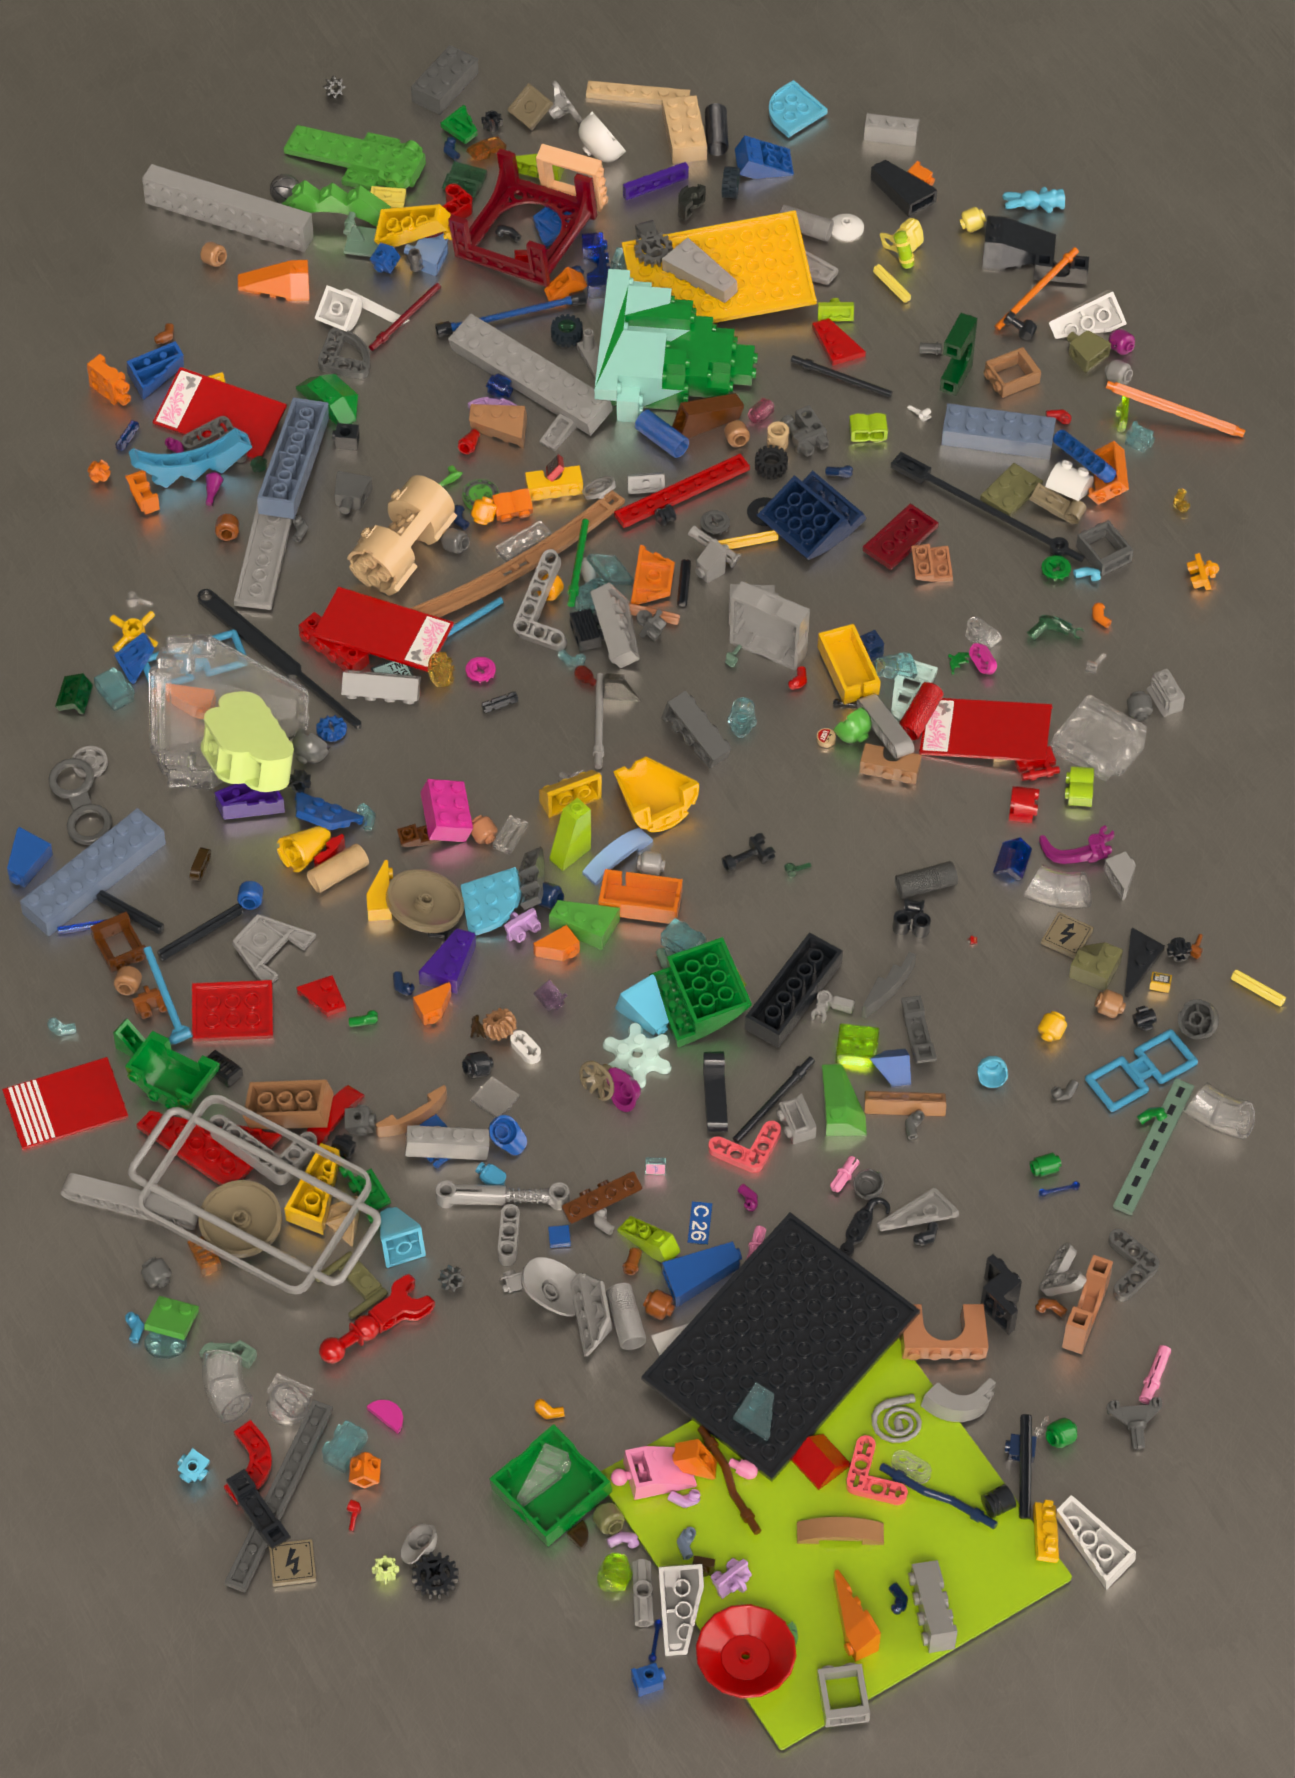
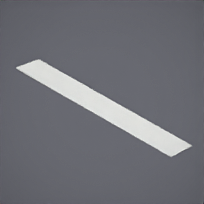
[343,288,410,325]

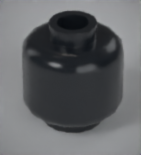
[462,1051,494,1079]

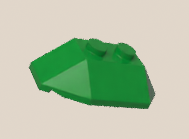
[296,374,358,425]

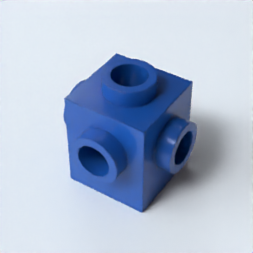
[370,243,401,274]

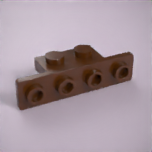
[562,1171,642,1224]

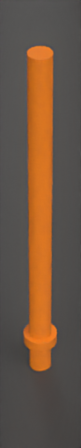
[994,247,1079,331]

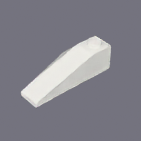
[1048,290,1127,339]

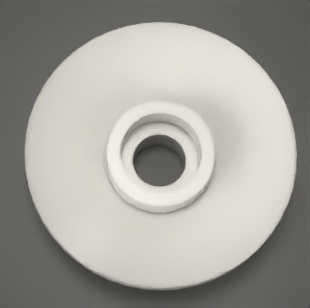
[831,214,864,241]

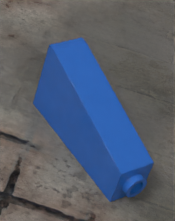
[662,1241,742,1307]

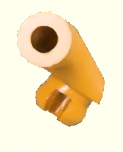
[534,1399,565,1419]

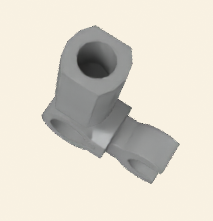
[811,990,855,1023]

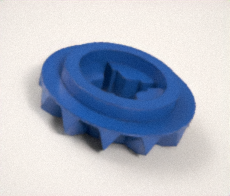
[316,715,347,742]

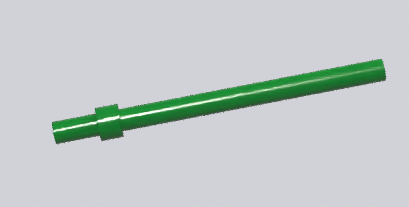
[567,519,589,607]

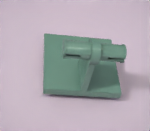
[343,212,378,257]

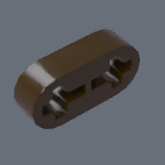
[189,847,211,882]

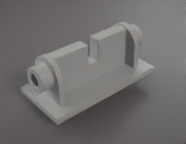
[499,1267,524,1293]

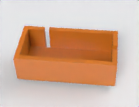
[599,869,683,925]

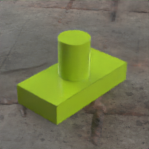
[818,298,854,321]

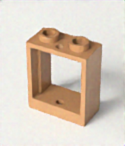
[984,347,1041,398]

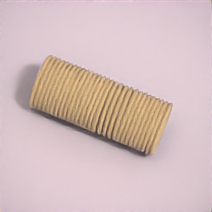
[307,843,369,893]

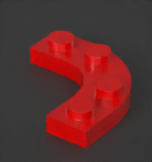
[224,1420,272,1505]

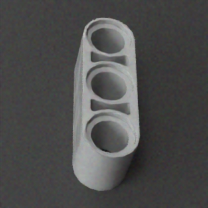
[498,1204,520,1267]

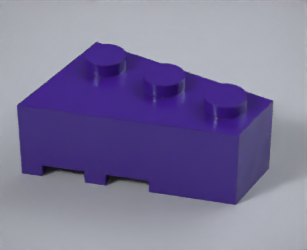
[214,783,285,820]

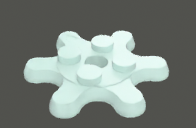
[603,1023,672,1088]

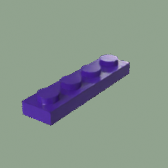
[623,162,689,201]

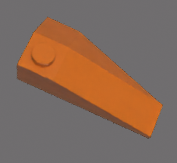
[238,260,310,301]

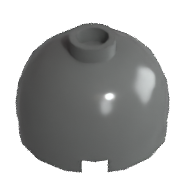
[292,728,331,764]
[1178,999,1219,1040]

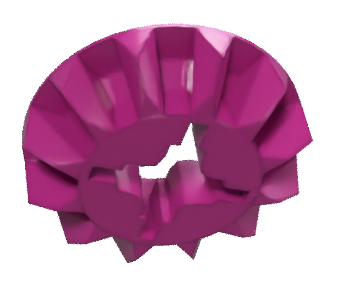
[466,657,496,683]

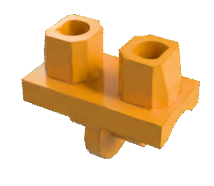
[1187,553,1219,591]

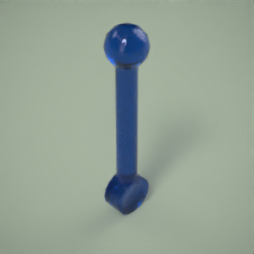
[1039,1181,1080,1197]
[648,1619,663,1662]

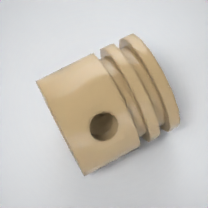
[767,422,789,451]

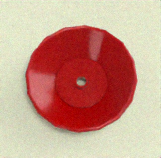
[696,1604,797,1699]

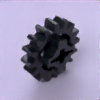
[412,1552,459,1599]

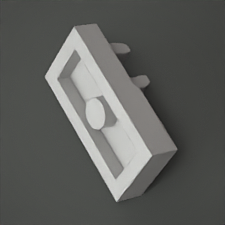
[627,472,665,494]

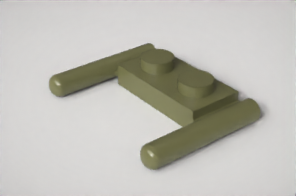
[315,1251,388,1319]

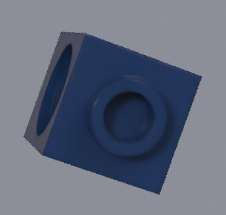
[860,630,884,662]
[1005,1434,1037,1463]

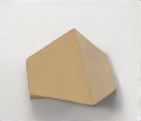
[326,1196,361,1247]

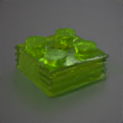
[835,1023,880,1068]

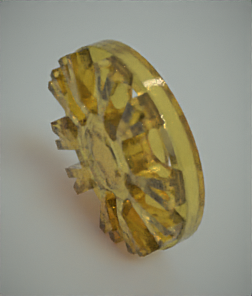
[428,652,455,687]

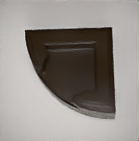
[567,1520,588,1551]

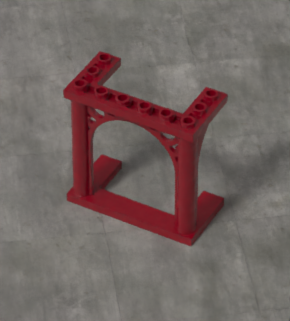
[448,148,598,287]

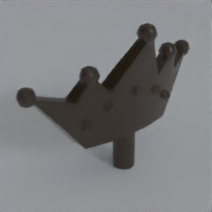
[470,1015,486,1039]

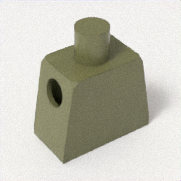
[1066,331,1111,373]

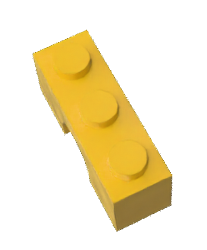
[525,465,583,501]

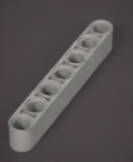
[60,1173,199,1230]

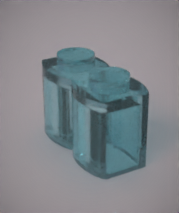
[94,668,135,711]

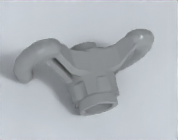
[549,81,583,124]

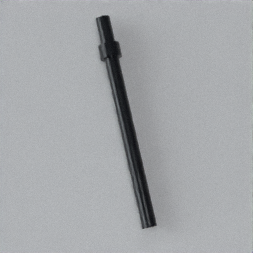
[791,355,893,398]
[732,1056,815,1143]

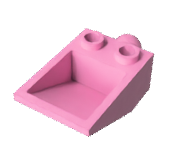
[611,1446,697,1500]

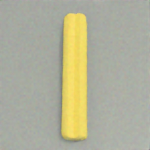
[873,264,911,303]
[1231,969,1286,1007]

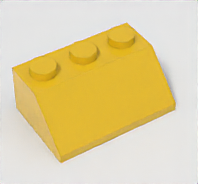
[539,770,602,818]

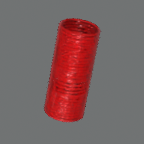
[899,682,944,740]

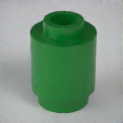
[1029,1152,1061,1177]

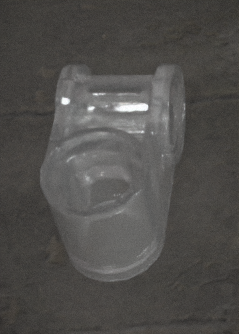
[965,617,1002,651]

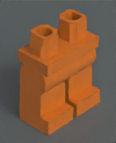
[87,354,131,406]

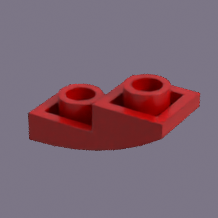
[314,834,345,867]

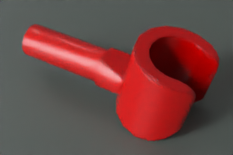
[347,1499,361,1532]

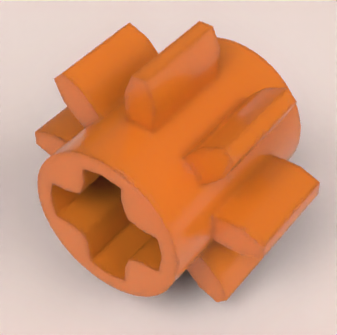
[88,459,111,483]

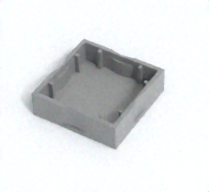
[729,581,810,671]

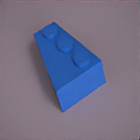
[127,341,184,400]

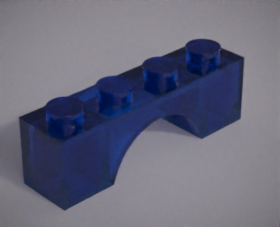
[582,232,611,299]

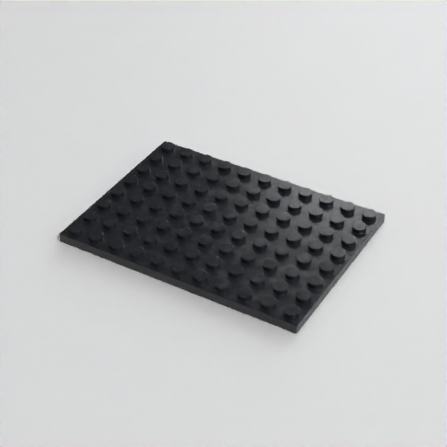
[641,1212,920,1482]

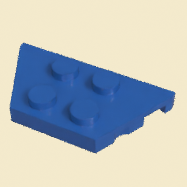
[533,207,572,248]
[295,792,364,830]

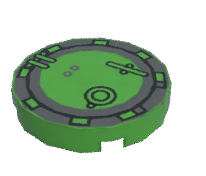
[462,479,499,510]

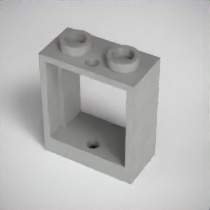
[817,1663,870,1728]

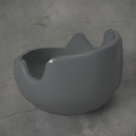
[853,1168,884,1200]

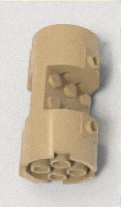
[347,475,457,596]

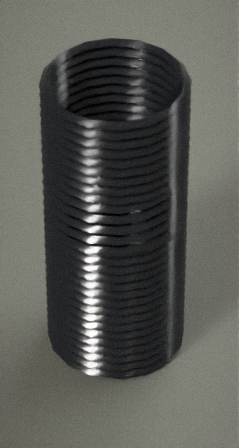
[705,103,729,156]

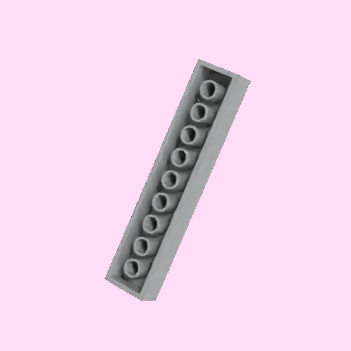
[142,164,314,252]
[448,313,613,436]

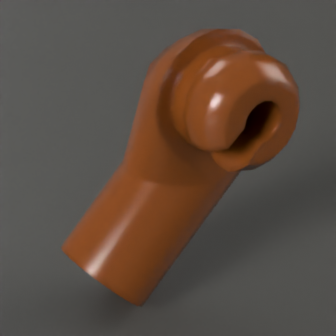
[154,323,174,345]

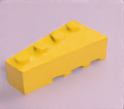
[374,204,451,248]
[284,1143,340,1235]

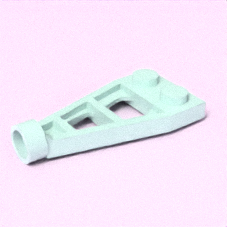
[891,657,938,723]

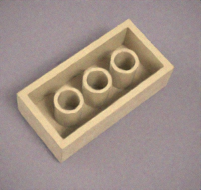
[662,95,707,164]

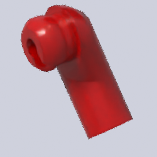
[1046,409,1072,424]

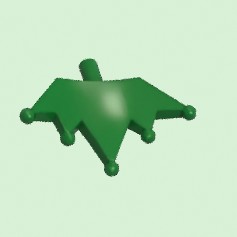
[948,652,969,675]

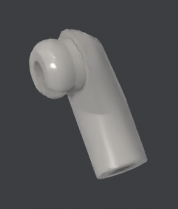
[593,1208,615,1235]

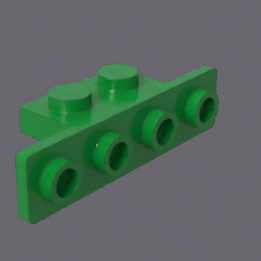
[338,1157,391,1230]

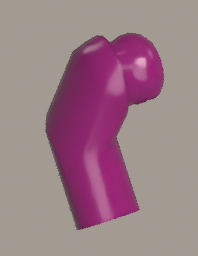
[165,437,184,453]

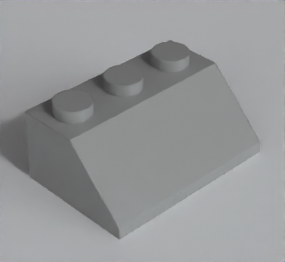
[864,113,920,147]

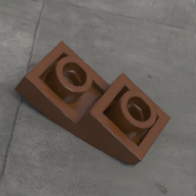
[397,824,441,847]

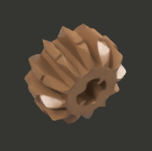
[482,1008,517,1041]

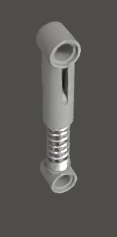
[435,1180,570,1210]

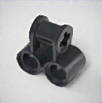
[892,898,931,938]

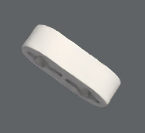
[510,1030,541,1064]

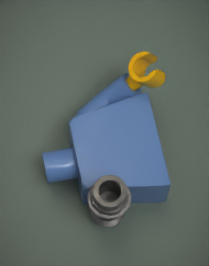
[404,226,452,276]

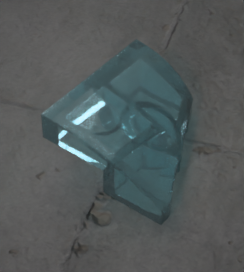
[875,652,918,679]

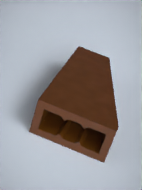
[672,393,744,439]

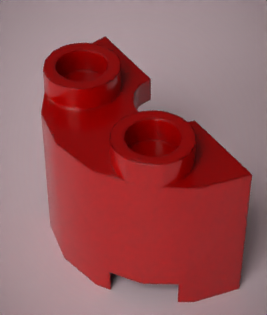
[1009,786,1040,823]

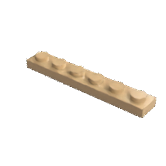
[586,81,690,105]

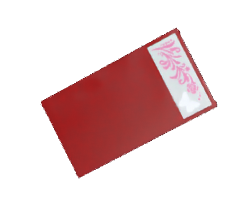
[152,367,287,462]
[313,586,454,672]
[919,698,1053,762]

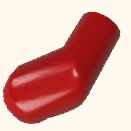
[788,666,807,690]

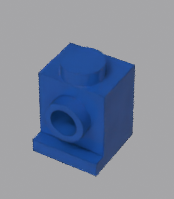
[631,1662,666,1697]

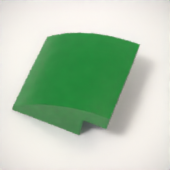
[649,937,752,1048]

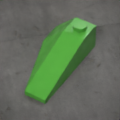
[822,1064,867,1136]

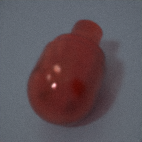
[574,665,597,686]

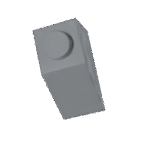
[696,539,726,583]
[1103,851,1136,900]

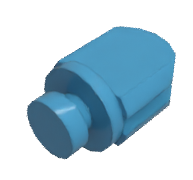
[475,1162,506,1185]

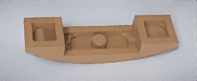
[375,1085,447,1137]
[797,1517,884,1545]

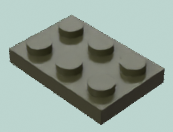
[980,463,1043,516]

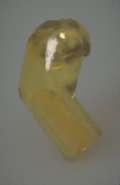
[1173,489,1190,513]

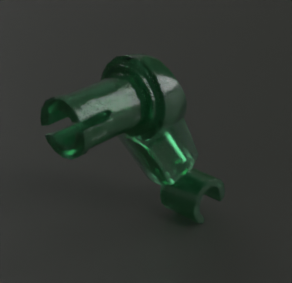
[1027,615,1085,641]

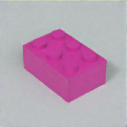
[420,779,473,842]

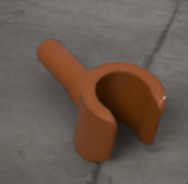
[1190,934,1203,959]

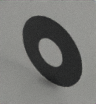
[747,497,772,526]

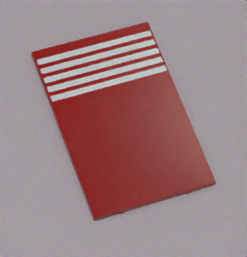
[2,1057,128,1150]

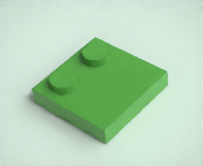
[144,1296,199,1340]

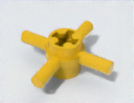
[110,611,158,652]

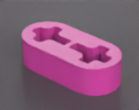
[969,643,997,675]

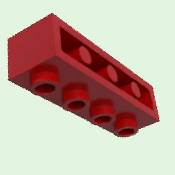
[299,612,370,671]

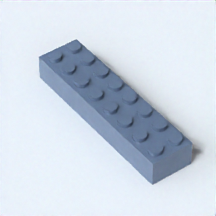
[257,397,329,519]
[20,808,166,937]

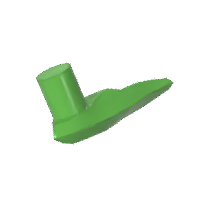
[439,465,463,487]

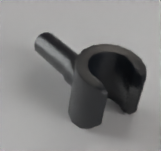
[428,929,454,941]

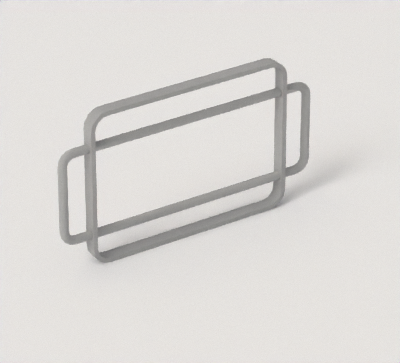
[128,1095,381,1295]

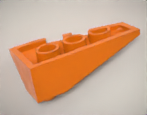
[833,1570,881,1662]

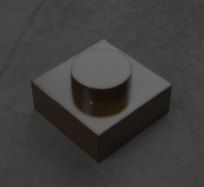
[692,1556,715,1577]

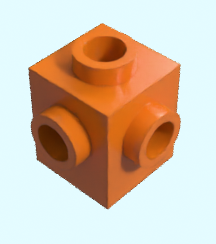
[349,1452,381,1489]

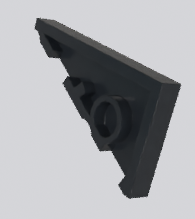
[1125,927,1165,998]

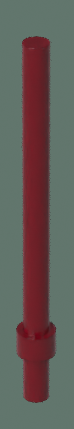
[368,283,441,351]

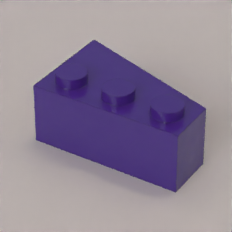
[419,928,476,994]

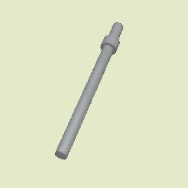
[593,673,604,769]

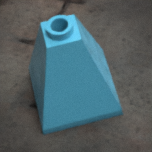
[615,974,669,1036]
[380,1207,426,1268]

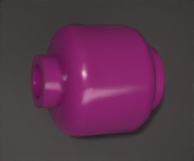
[1108,329,1135,355]

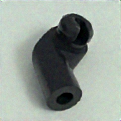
[495,225,522,242]

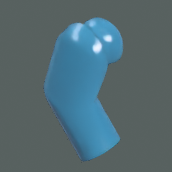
[125,1312,144,1343]

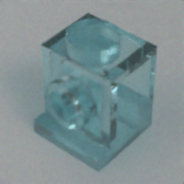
[1125,421,1155,453]

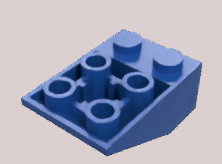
[735,135,794,179]

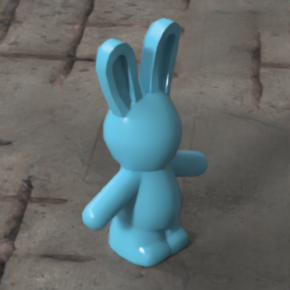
[1002,187,1065,213]

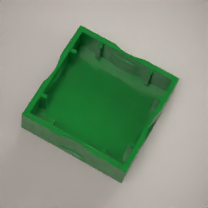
[489,1424,612,1547]

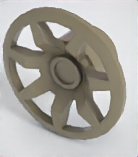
[579,1061,614,1101]

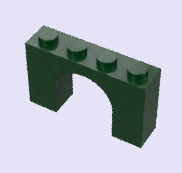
[940,313,978,396]

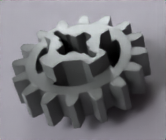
[634,230,673,268]

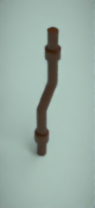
[697,1426,762,1535]

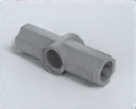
[632,1559,654,1627]

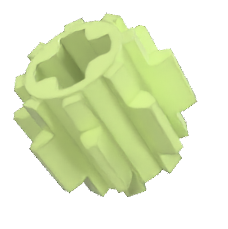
[372,1555,399,1584]

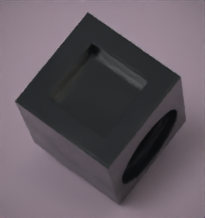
[332,423,360,450]

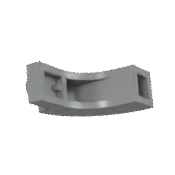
[921,1378,996,1422]

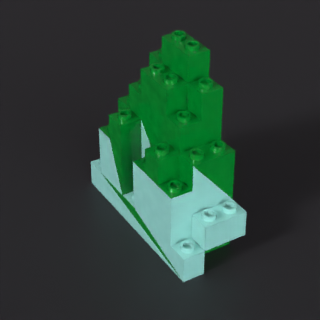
[594,269,758,423]

